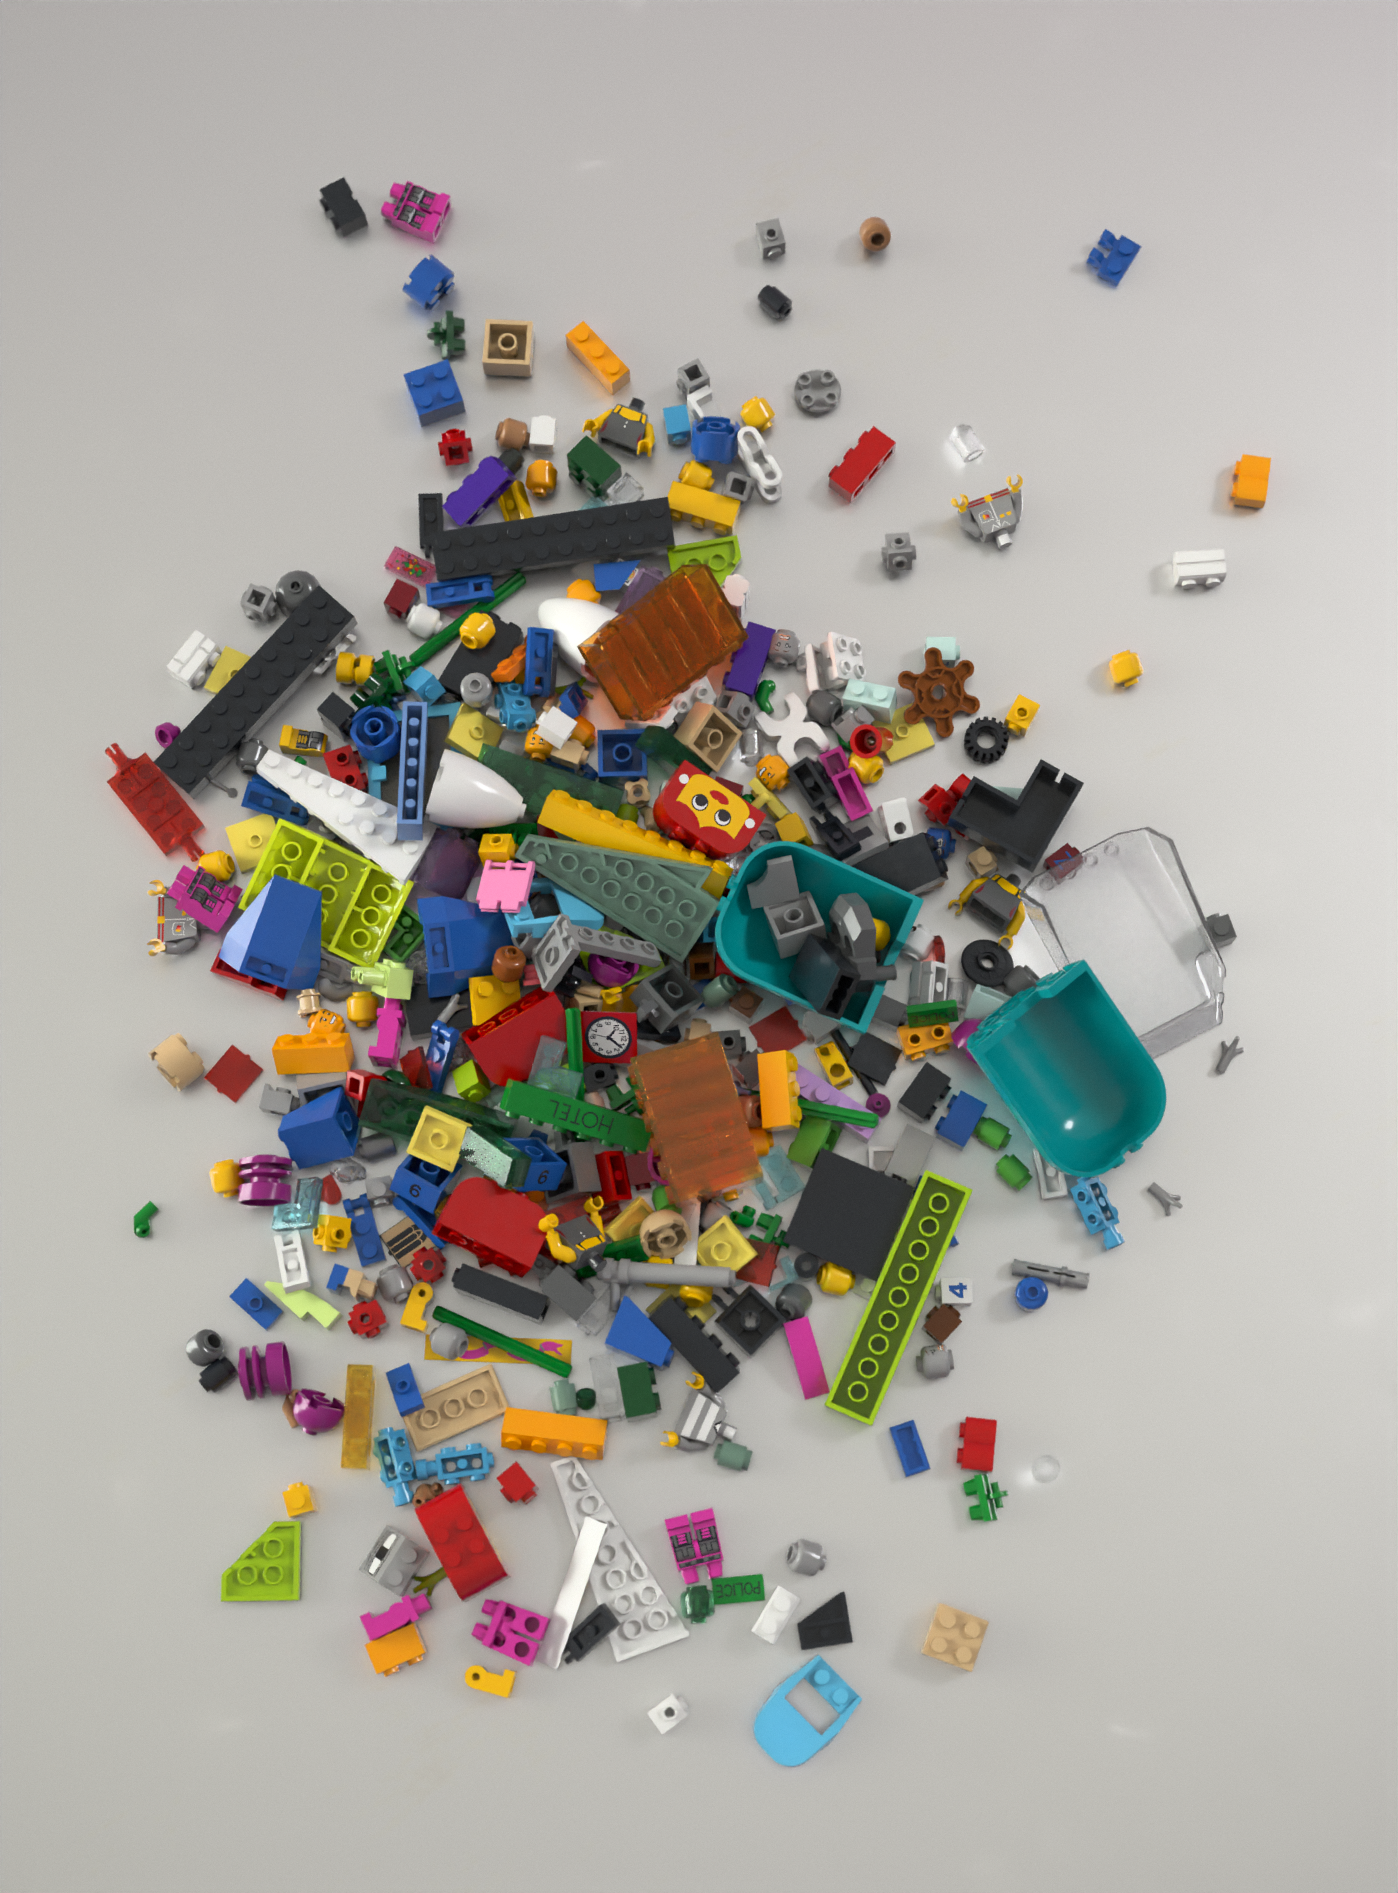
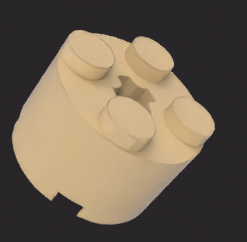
[148,1033,205,1092]

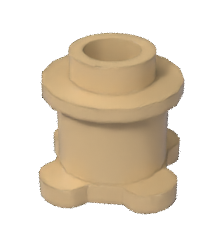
[624,778,651,808]
[296,989,322,1018]

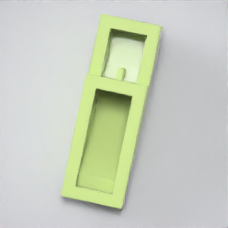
[264,1281,343,1331]

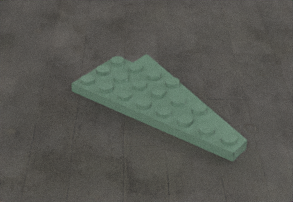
[515,834,720,963]

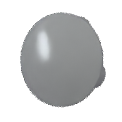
[794,370,841,412]

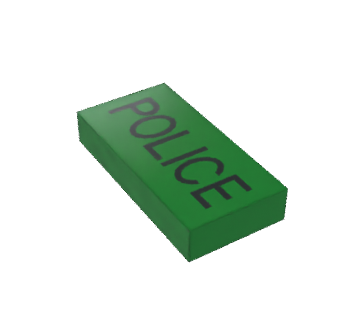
[906,999,959,1028]
[711,1574,765,1605]

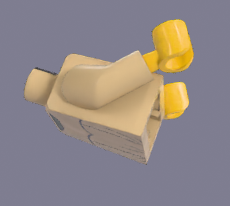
[563,983,622,1012]

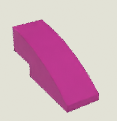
[817,745,873,821]
[783,1316,830,1400]

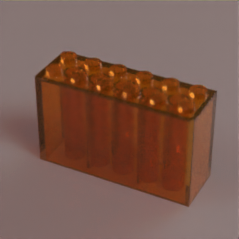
[577,564,749,722]
[627,1031,764,1210]

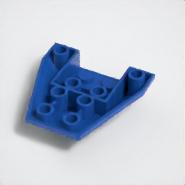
[218,874,322,990]
[417,896,514,998]

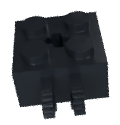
[712,1285,787,1359]

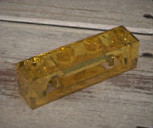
[341,1364,376,1471]

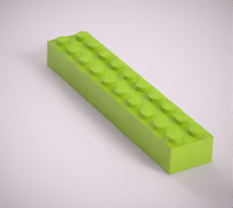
[824,1170,972,1426]

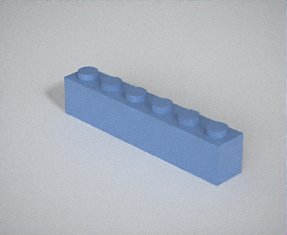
[397,701,428,840]

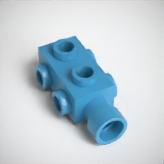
[494,679,536,733]
[1070,1177,1125,1250]
[373,1427,417,1507]
[415,1443,495,1485]

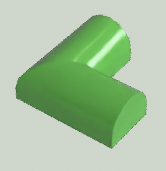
[383,904,424,963]

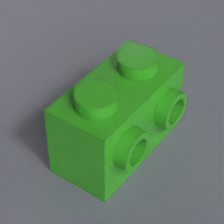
[786,1115,842,1171]

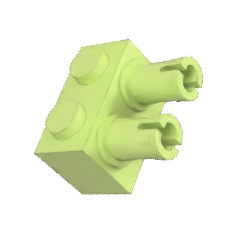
[351,958,414,1000]

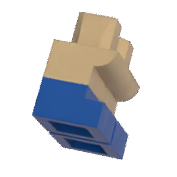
[536,681,588,720]
[326,1263,378,1302]

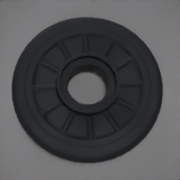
[961,939,1014,987]

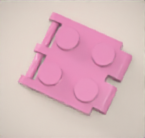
[476,860,535,913]

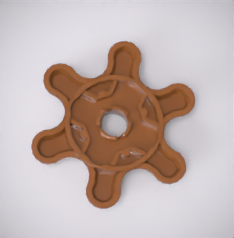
[898,647,980,737]

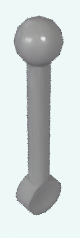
[210,779,237,798]

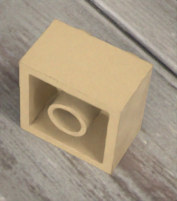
[482,319,534,377]
[670,702,743,773]
[921,1603,989,1672]

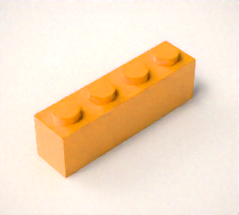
[501,1407,608,1460]

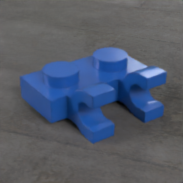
[1086,229,1142,287]

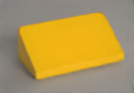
[498,480,534,522]

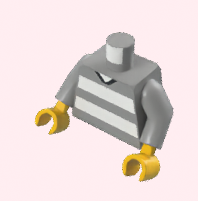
[660,1371,737,1452]

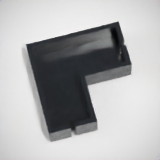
[947,759,1084,873]

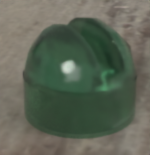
[576,1388,596,1411]

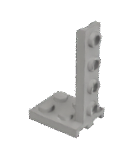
[531,914,661,992]

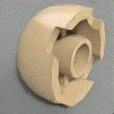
[639,1209,692,1259]

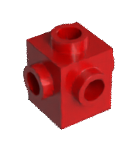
[438,429,473,466]
[918,784,958,826]
[410,1246,447,1284]
[347,1299,390,1339]

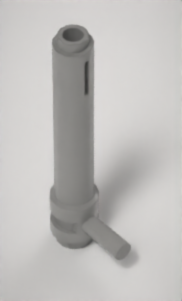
[597,1258,736,1310]

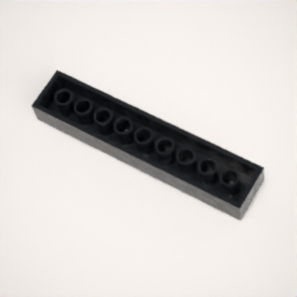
[430,497,676,582]
[154,585,358,799]

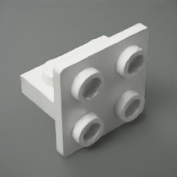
[820,632,866,691]
[661,674,718,727]

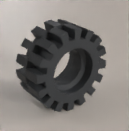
[964,716,1009,764]

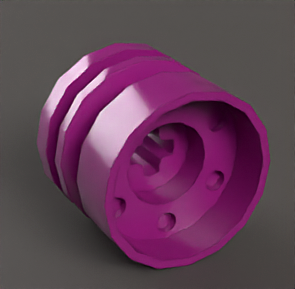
[238,1154,292,1207]
[238,1341,292,1401]

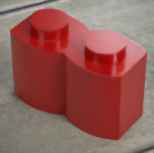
[956,1417,997,1473]

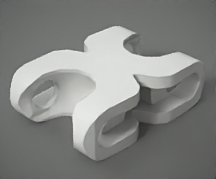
[737,426,782,503]
[754,692,830,767]

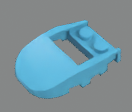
[504,878,604,938]
[753,1655,862,1767]

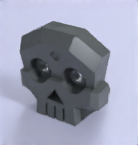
[827,893,897,993]

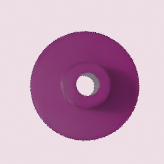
[155,722,181,748]
[865,1093,891,1119]

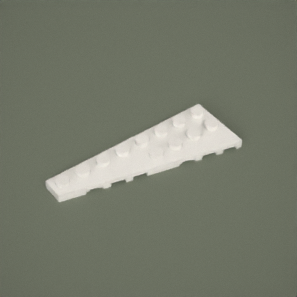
[256,750,440,886]
[550,1456,690,1662]

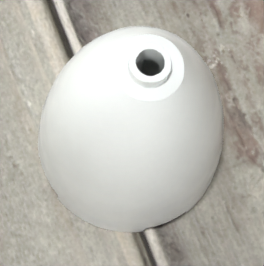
[538,597,634,682]
[424,749,527,828]

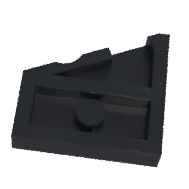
[797,1592,853,1650]

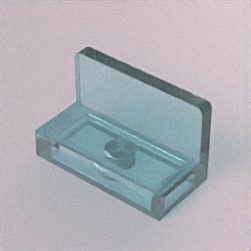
[767,1256,799,1294]

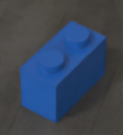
[934,1090,988,1152]

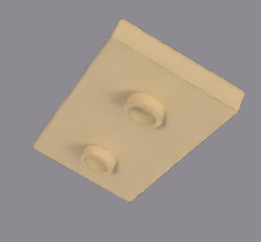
[402,1364,510,1453]

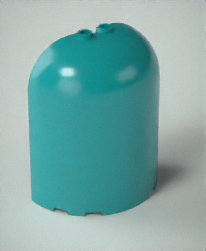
[715,841,924,1035]
[966,959,1166,1177]

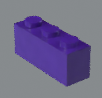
[442,455,518,528]
[722,621,776,702]

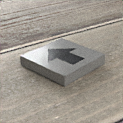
[841,814,889,866]

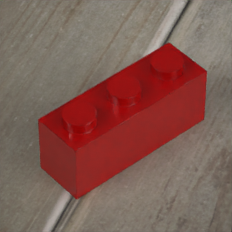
[828,426,896,503]

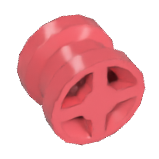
[523,964,541,986]

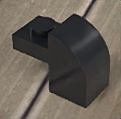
[554,958,593,998]

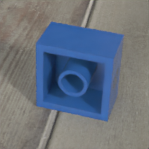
[403,359,466,427]
[597,729,648,785]
[490,1137,567,1193]
[389,1154,463,1214]

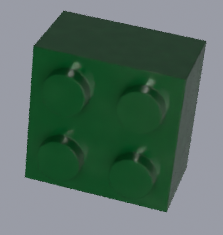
[567,435,623,503]
[617,1361,662,1422]

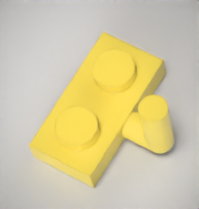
[748,777,792,819]

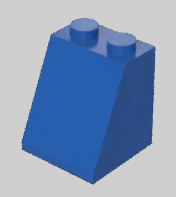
[278,1087,362,1170]
[604,1296,675,1372]

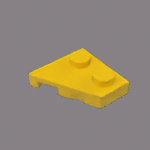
[468,975,521,1026]

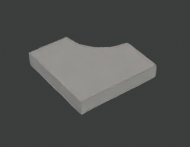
[747,855,800,909]

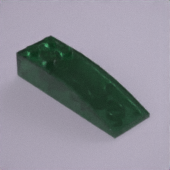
[477,743,624,817]
[358,1078,519,1170]

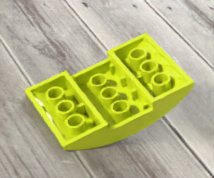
[238,818,415,968]

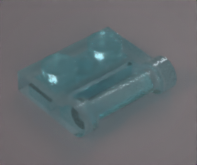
[742,1145,805,1211]

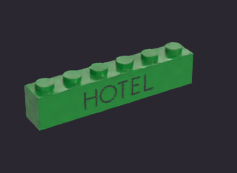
[499,1078,654,1154]

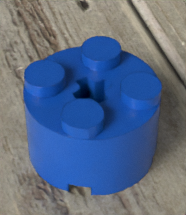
[403,254,455,312]
[691,416,740,464]
[350,705,401,764]

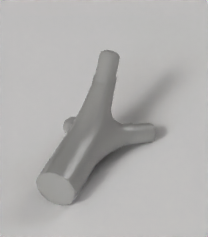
[437,993,468,1023]
[1216,1036,1244,1073]
[1148,1182,1183,1216]

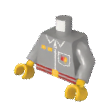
[951,474,1023,549]
[147,880,210,956]

